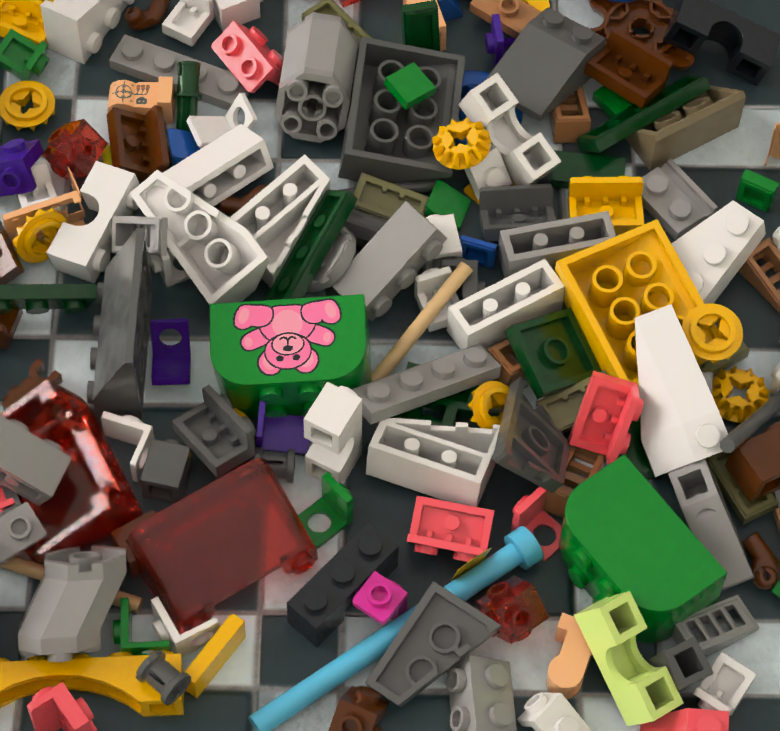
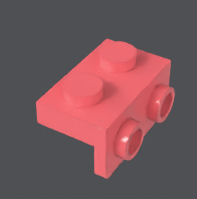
[211,21,283,94]
[568,371,644,464]
[407,496,495,562]
[27,682,98,731]

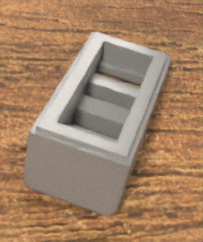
[111,215,168,256]
[672,595,759,657]

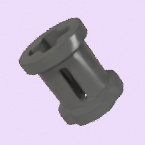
[254,447,295,483]
[136,650,191,705]

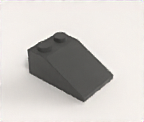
[486,7,606,121]

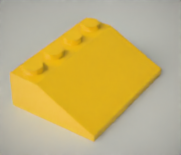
[554,219,721,389]

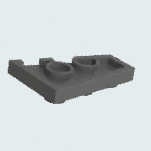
[365,581,502,708]

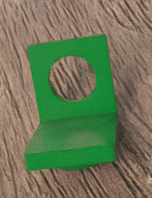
[292,472,354,549]
[113,598,171,656]

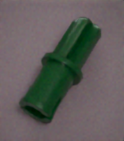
[173,61,202,131]

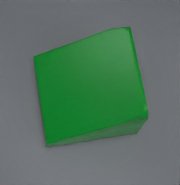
[425,180,471,232]

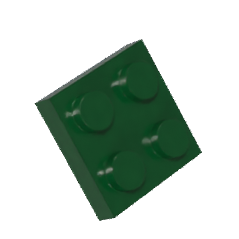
[505,307,602,399]

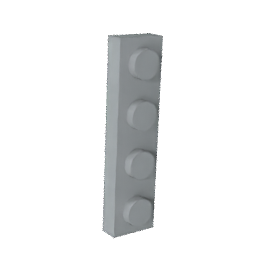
[109,34,250,113]
[351,343,501,425]

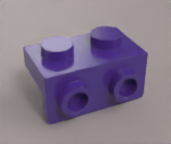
[0,138,44,197]

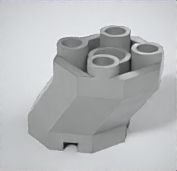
[274,12,359,143]
[18,545,127,662]

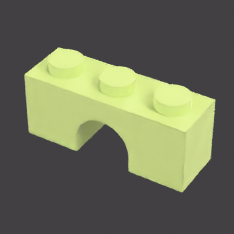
[574,591,684,726]

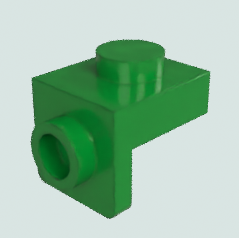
[0,29,50,81]

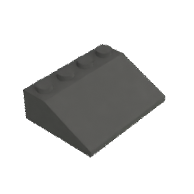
[338,36,466,183]
[87,228,153,420]

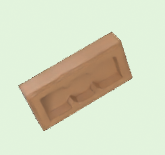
[469,0,541,39]

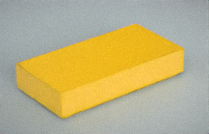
[185,614,246,698]

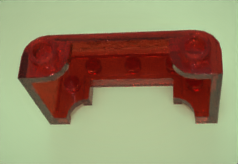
[0,379,143,563]
[128,458,318,635]

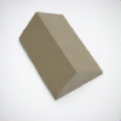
[625,85,746,171]

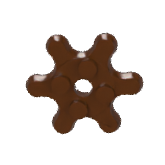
[588,0,695,72]

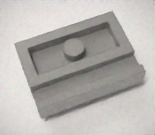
[642,159,718,241]

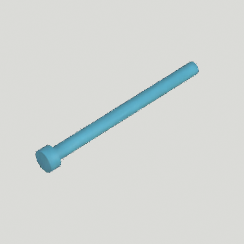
[248,526,544,731]

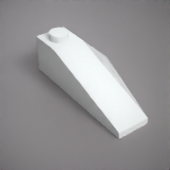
[129,170,270,305]
[634,304,728,477]

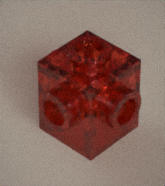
[42,119,108,180]
[476,576,549,644]

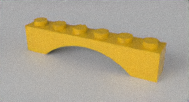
[0,650,184,717]

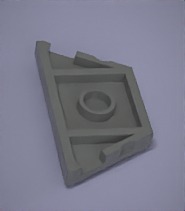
[493,377,570,493]

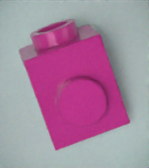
[353,571,408,625]

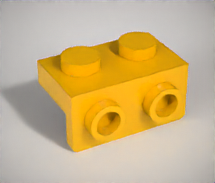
[567,176,644,234]

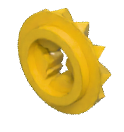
[0,81,56,131]
[432,117,491,170]
[12,208,67,263]
[682,303,743,364]
[712,365,770,423]
[467,381,509,429]

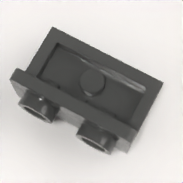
[479,184,556,243]
[172,385,256,478]

